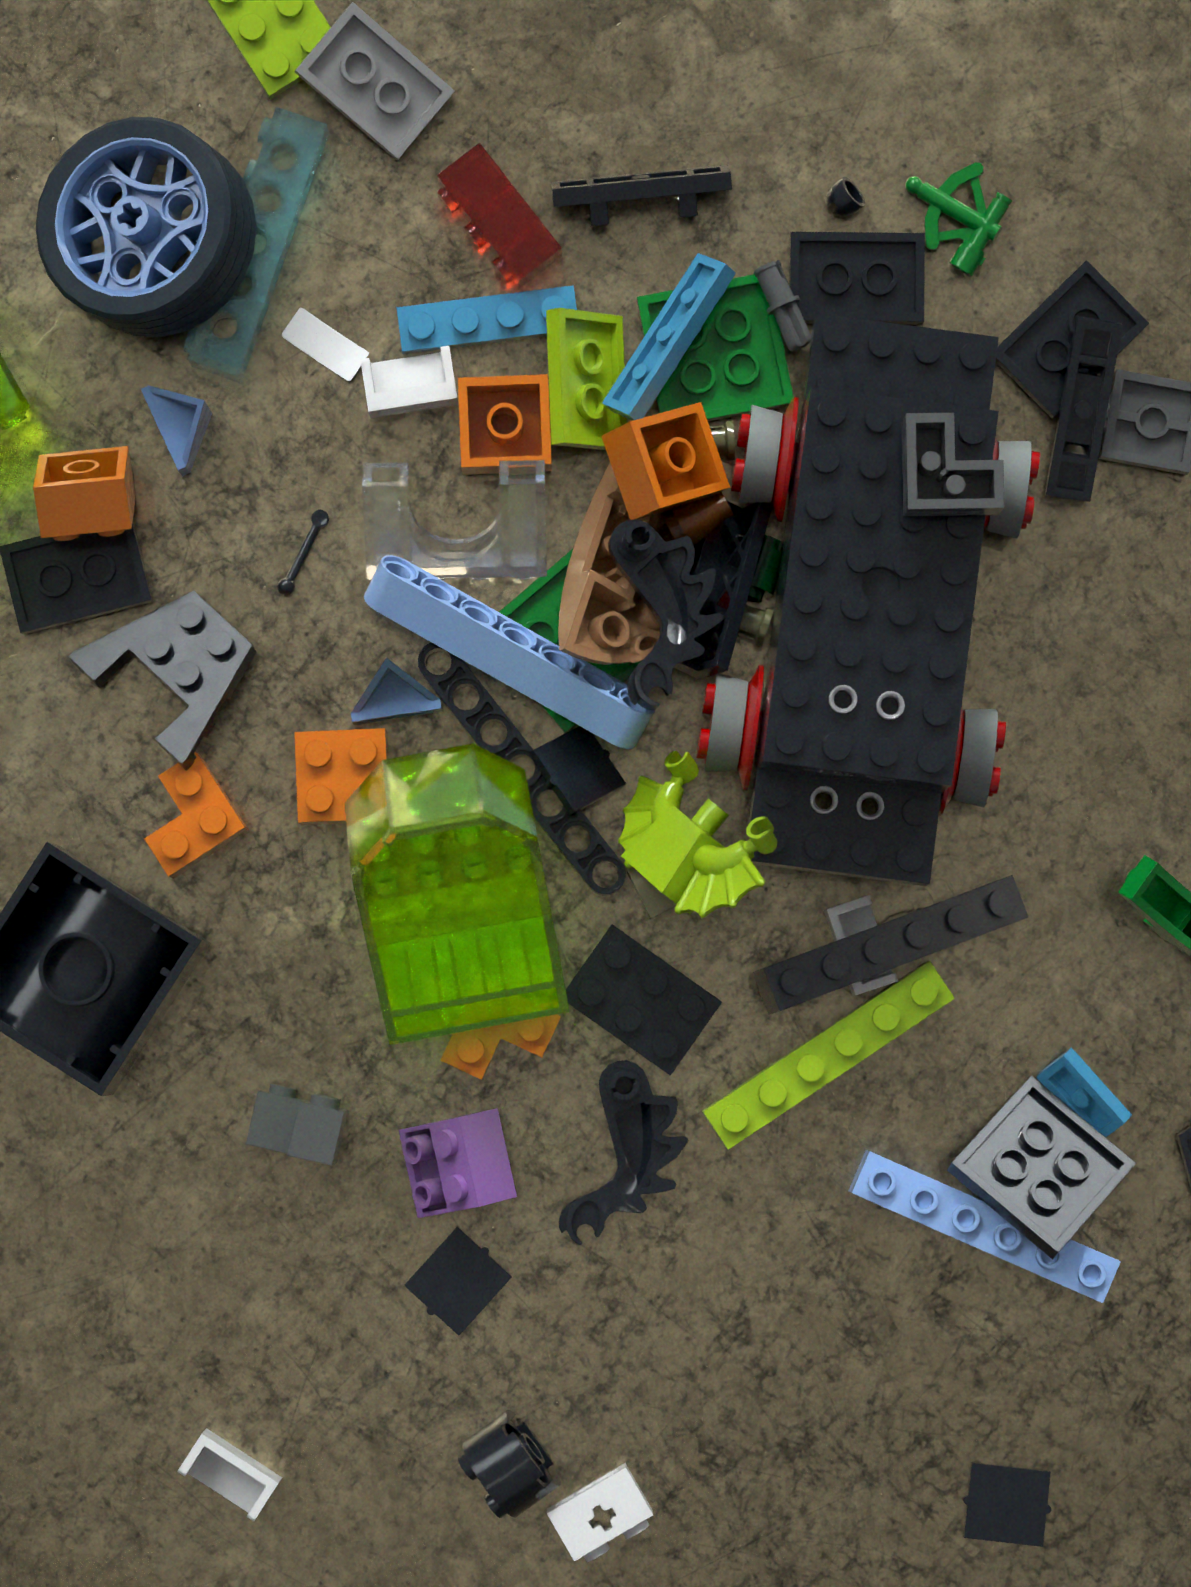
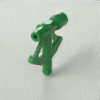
[905,162,1012,277]

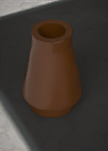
[664,491,734,547]

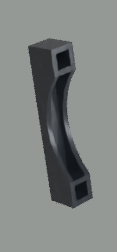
[753,875,1028,1015]

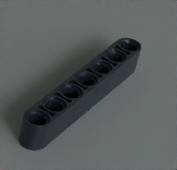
[418,642,626,896]

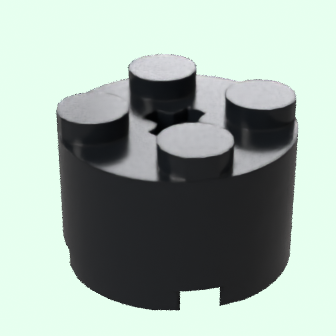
[458,1410,561,1518]

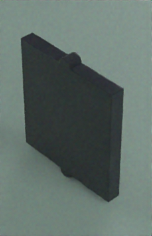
[529,726,626,815]
[404,1226,512,1336]
[963,1462,1051,1547]

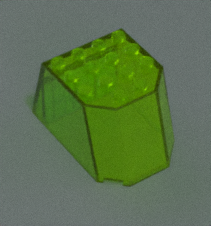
[345,743,570,1045]

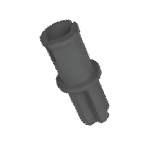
[753,260,811,351]

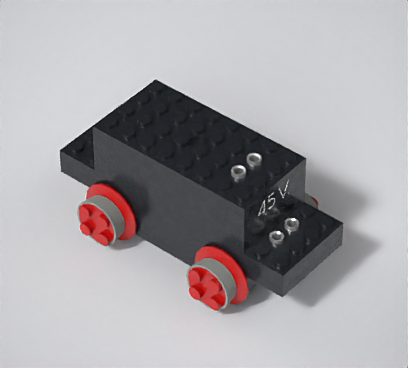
[696,313,1040,886]

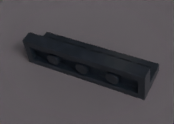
[674,501,772,680]

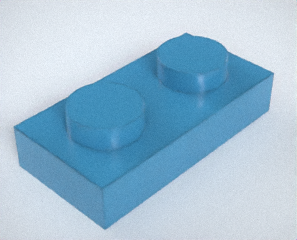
[1036,1047,1132,1137]

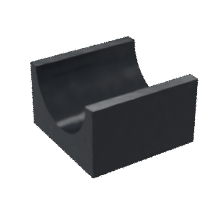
[0,842,211,1096]

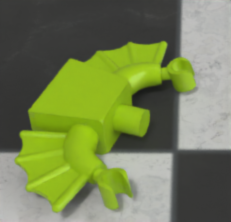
[618,751,778,918]

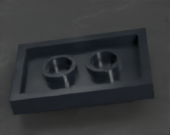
[789,232,925,325]
[996,260,1149,419]
[0,522,153,635]
[560,924,722,1076]

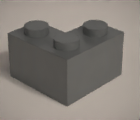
[901,413,1004,516]
[246,1084,349,1166]

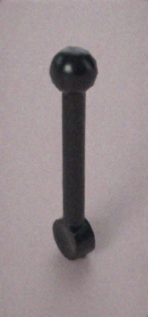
[277,510,329,595]

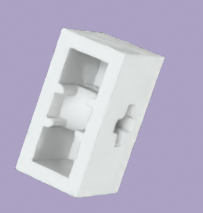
[547,1463,653,1562]

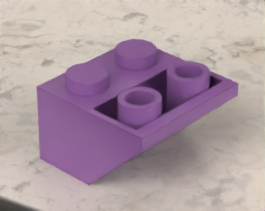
[398,1108,517,1218]

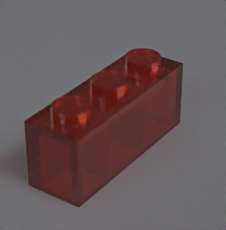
[436,143,562,288]

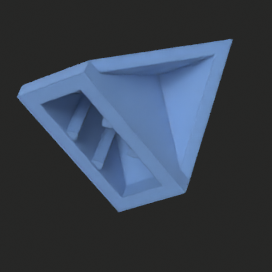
[141,385,212,476]
[351,658,443,725]

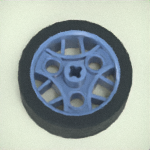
[36,117,257,337]

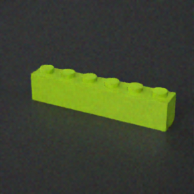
[702,961,955,1150]

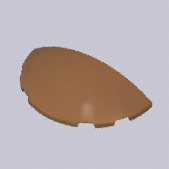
[558,416,674,665]

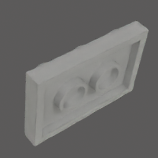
[294,2,455,160]

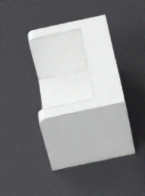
[360,346,459,418]
[824,895,898,996]
[177,1428,282,1521]

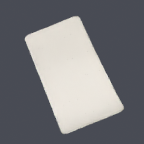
[282,308,369,381]

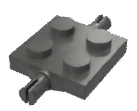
[1099,369,1191,475]

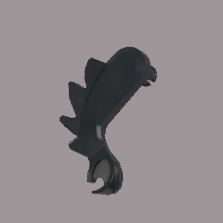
[608,519,723,710]
[559,1060,689,1245]

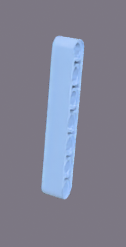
[364,555,655,749]

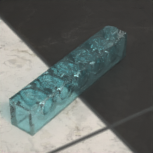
[184,107,329,384]

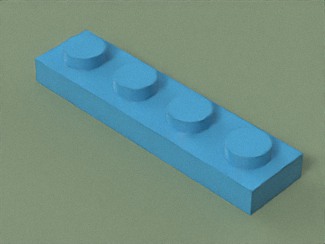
[602,253,736,421]
[396,285,577,354]

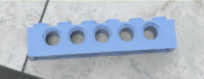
[848,1150,1121,1303]

